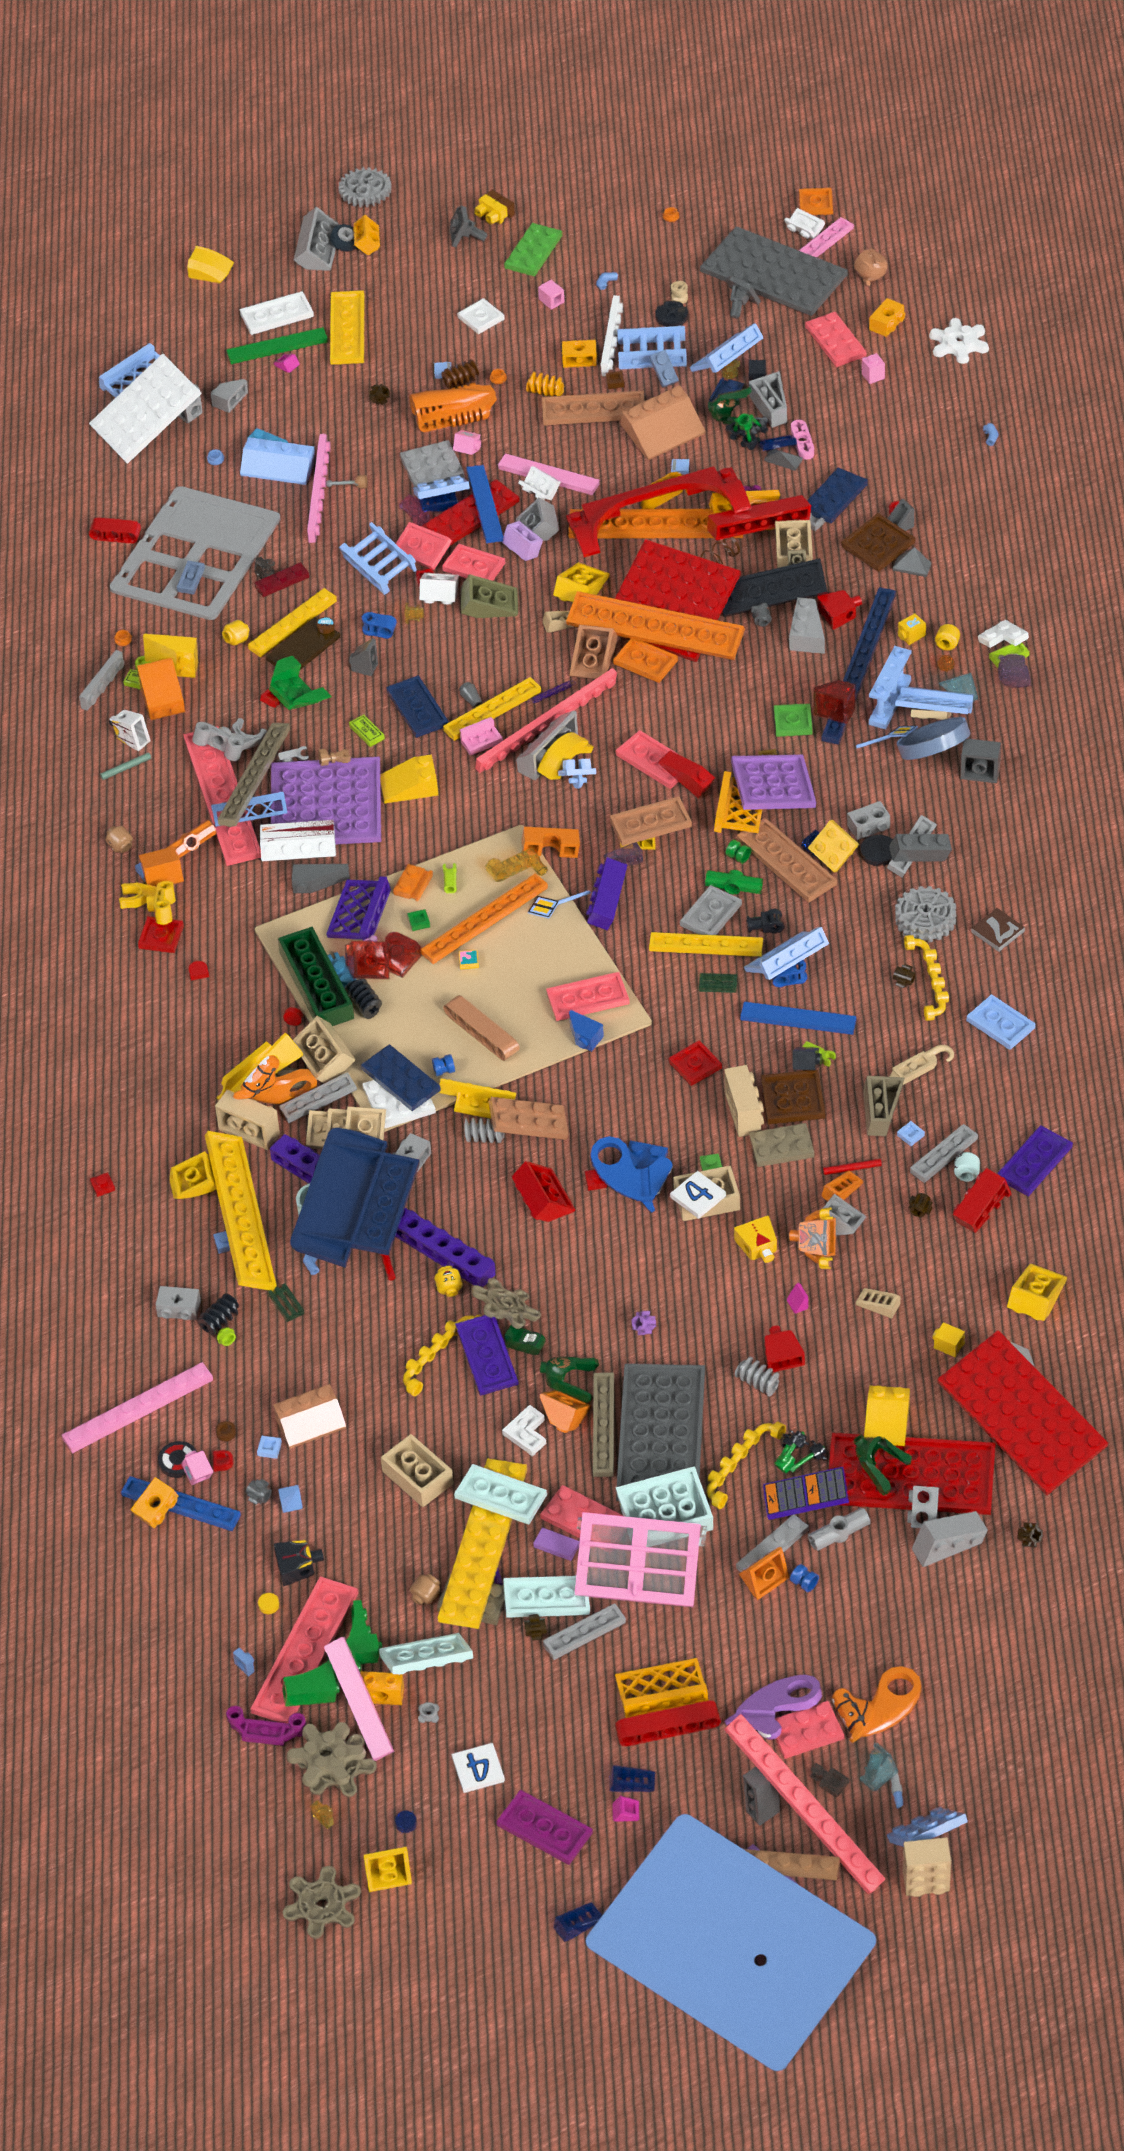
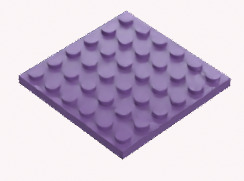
[271,757,381,844]

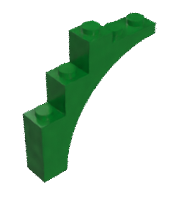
[282,1600,382,1707]

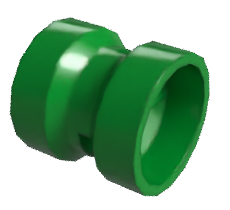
[726,839,751,864]

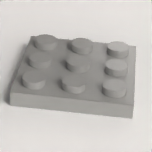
[400,440,465,487]

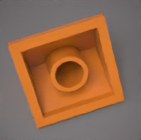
[138,846,184,887]
[739,1547,790,1600]

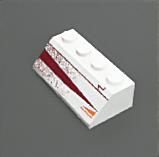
[260,820,336,862]

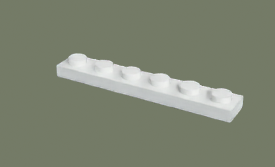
[601,296,623,376]

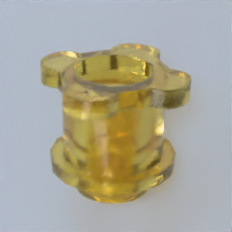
[722,359,740,379]
[405,603,424,624]

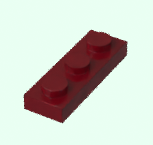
[254,562,309,597]

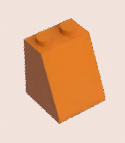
[137,658,185,720]

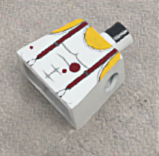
[109,710,151,751]

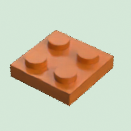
[799,188,833,215]

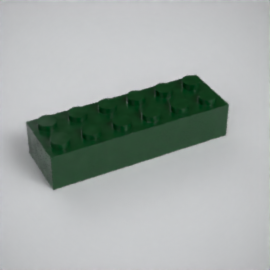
[278,926,354,1026]

